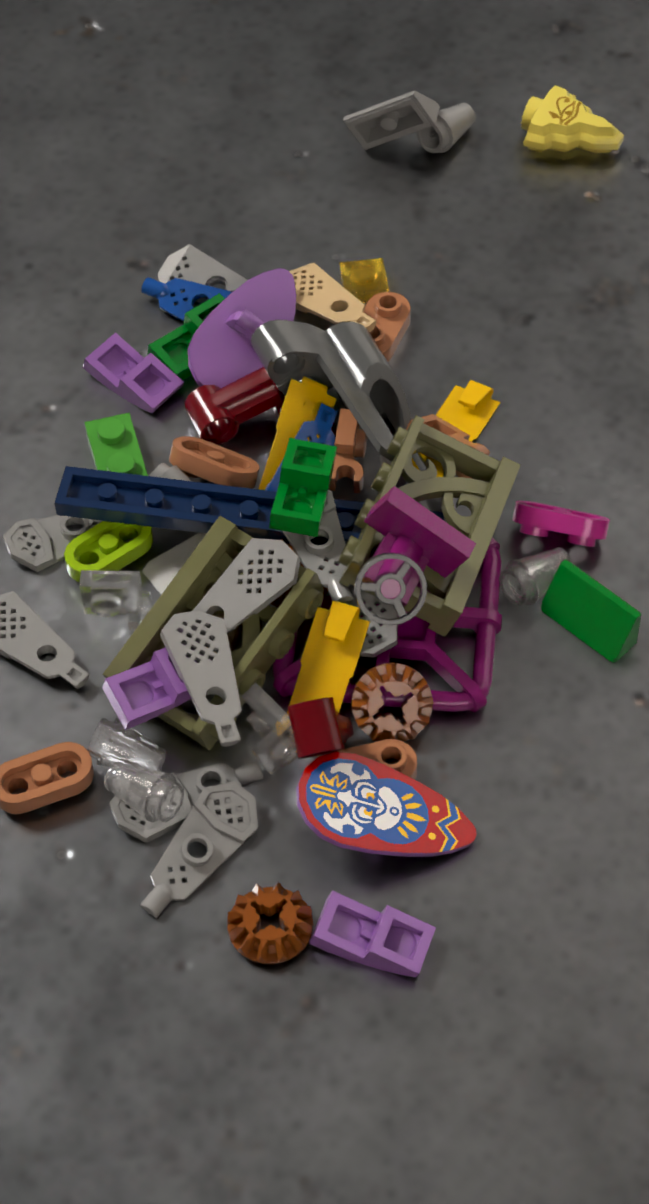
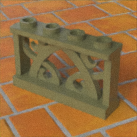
[338,415,521,637]
[103,516,324,750]

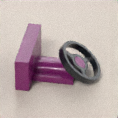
[354,486,476,625]

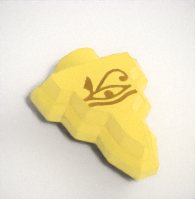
[521,85,624,153]

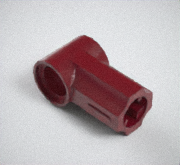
[185,367,283,446]
[288,697,354,759]

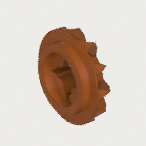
[351,663,434,742]
[227,882,313,964]

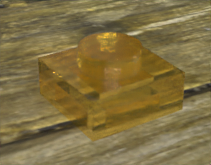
[339,258,389,304]

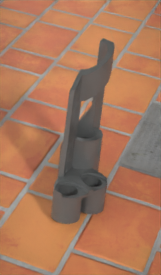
[250,320,442,512]

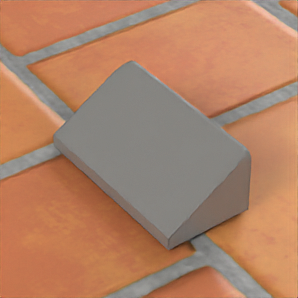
[343,91,440,150]

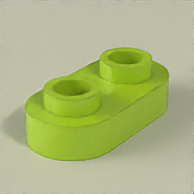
[64,521,153,584]

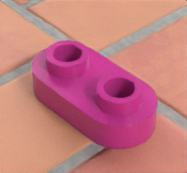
[512,501,610,547]

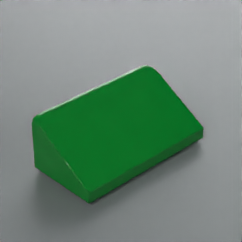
[541,559,641,663]

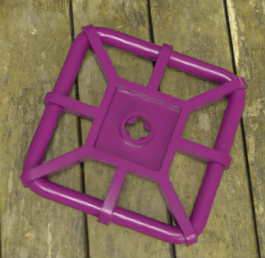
[273,537,502,712]

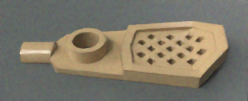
[289,262,376,332]

